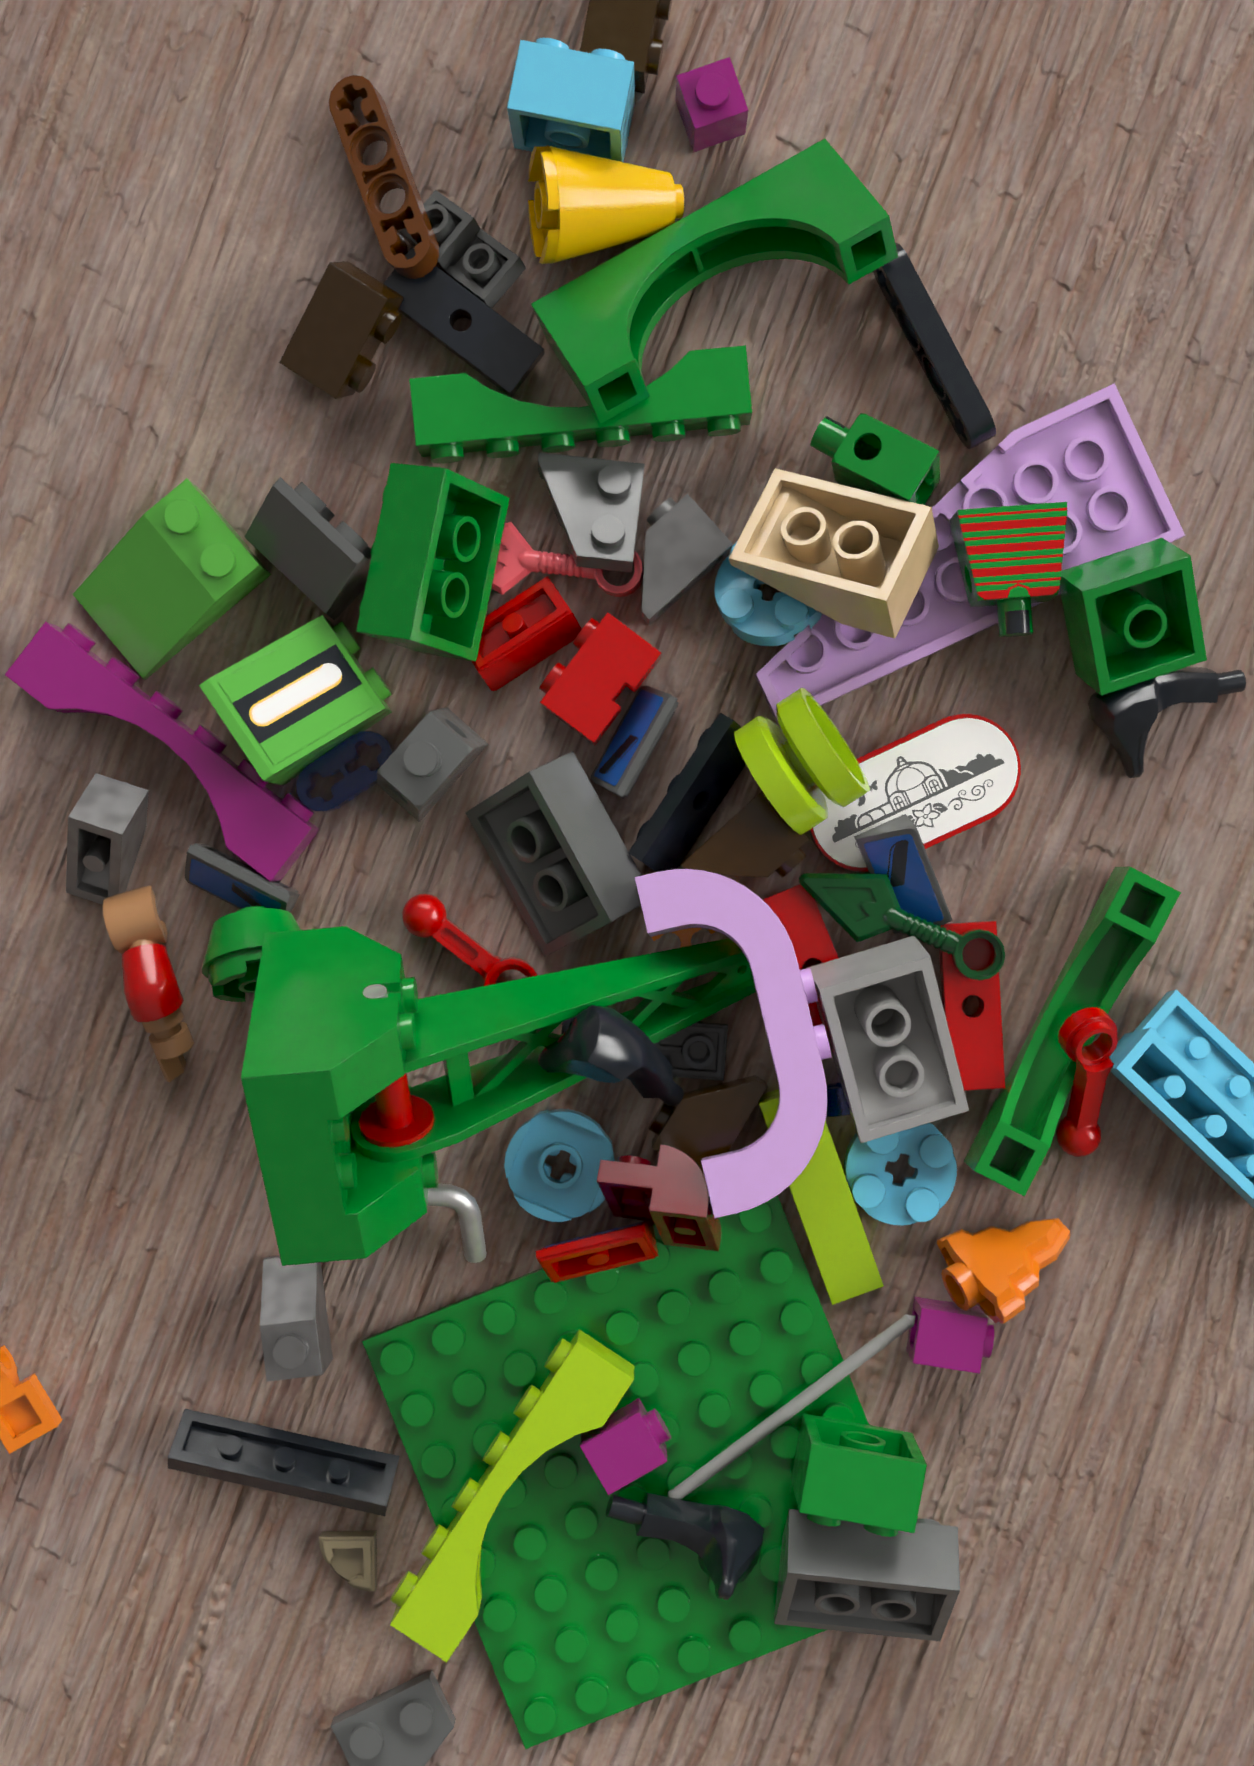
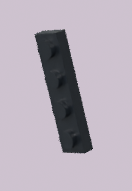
[168,1409,400,1516]

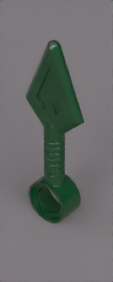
[799,873,1005,980]

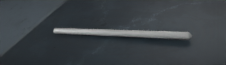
[667,1314,915,1500]

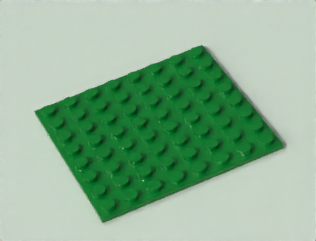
[362,1195,869,1749]

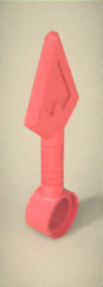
[491,522,644,597]

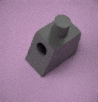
[377,707,488,822]

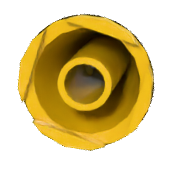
[528,145,684,264]

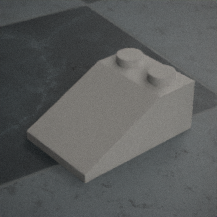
[808,936,969,1143]

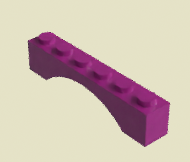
[5,621,320,882]

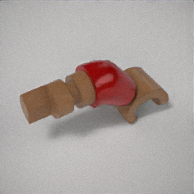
[102,885,194,1083]

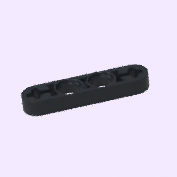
[873,243,996,449]

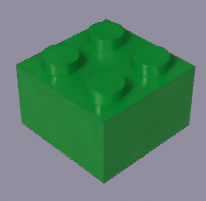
[1060,538,1207,696]
[791,1413,927,1537]

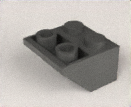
[244,477,371,621]

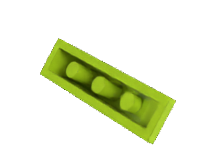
[758,1089,884,1305]

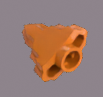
[936,1218,1070,1324]

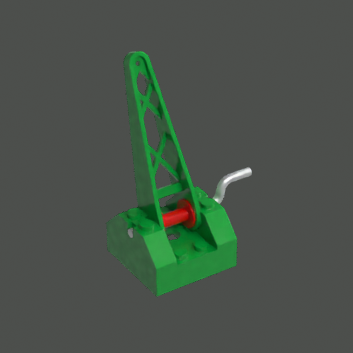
[241,926,756,1266]

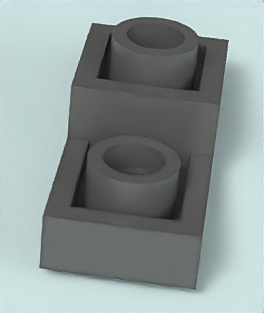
[400,190,526,309]

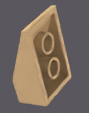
[729,468,939,639]

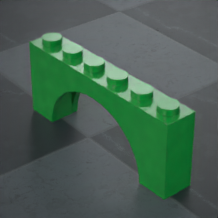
[531,138,898,424]

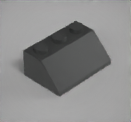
[465,751,642,957]
[774,1509,960,1641]

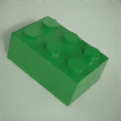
[356,463,510,662]

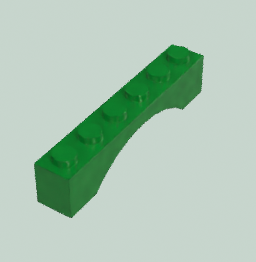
[409,345,752,464]
[964,866,1181,1197]

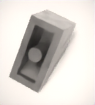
[642,493,733,626]
[66,773,149,905]
[260,1256,333,1382]

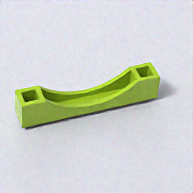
[390,1329,635,1663]

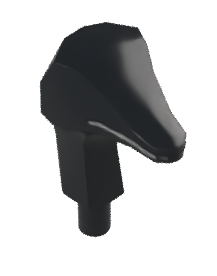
[1088,667,1246,778]
[538,1005,684,1106]
[606,1493,764,1601]

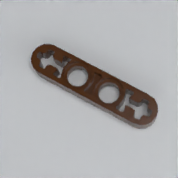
[329,75,439,279]

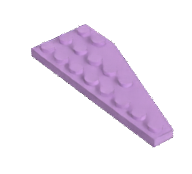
[755,383,1185,726]

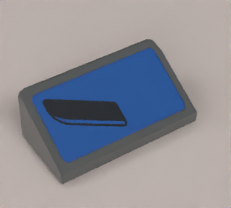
[591,685,679,799]
[854,814,953,934]
[185,843,300,913]

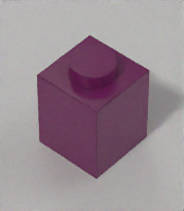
[675,57,749,153]
[906,1296,994,1374]
[580,1398,671,1495]

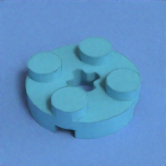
[715,542,823,646]
[504,1109,615,1222]
[844,1122,957,1226]

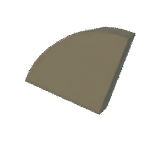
[319,1530,377,1592]

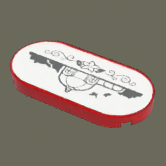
[809,714,1021,872]

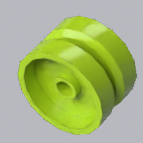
[734,688,870,835]

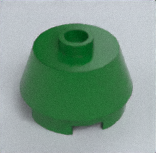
[202,906,301,1002]

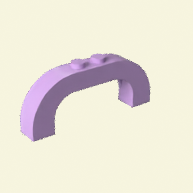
[635,869,832,1218]

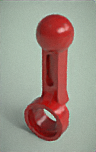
[402,894,537,986]
[1056,1007,1118,1157]

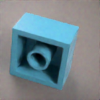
[507,38,635,162]

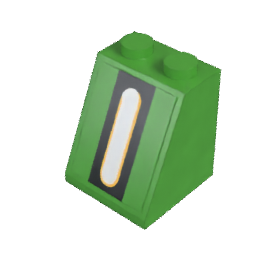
[199,615,392,786]

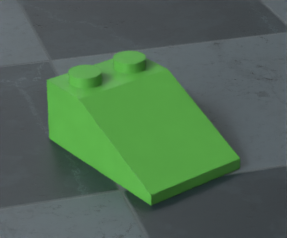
[73,478,271,680]

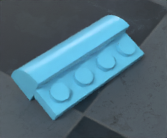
[1109,989,1254,1209]

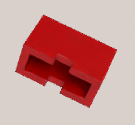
[539,612,662,746]

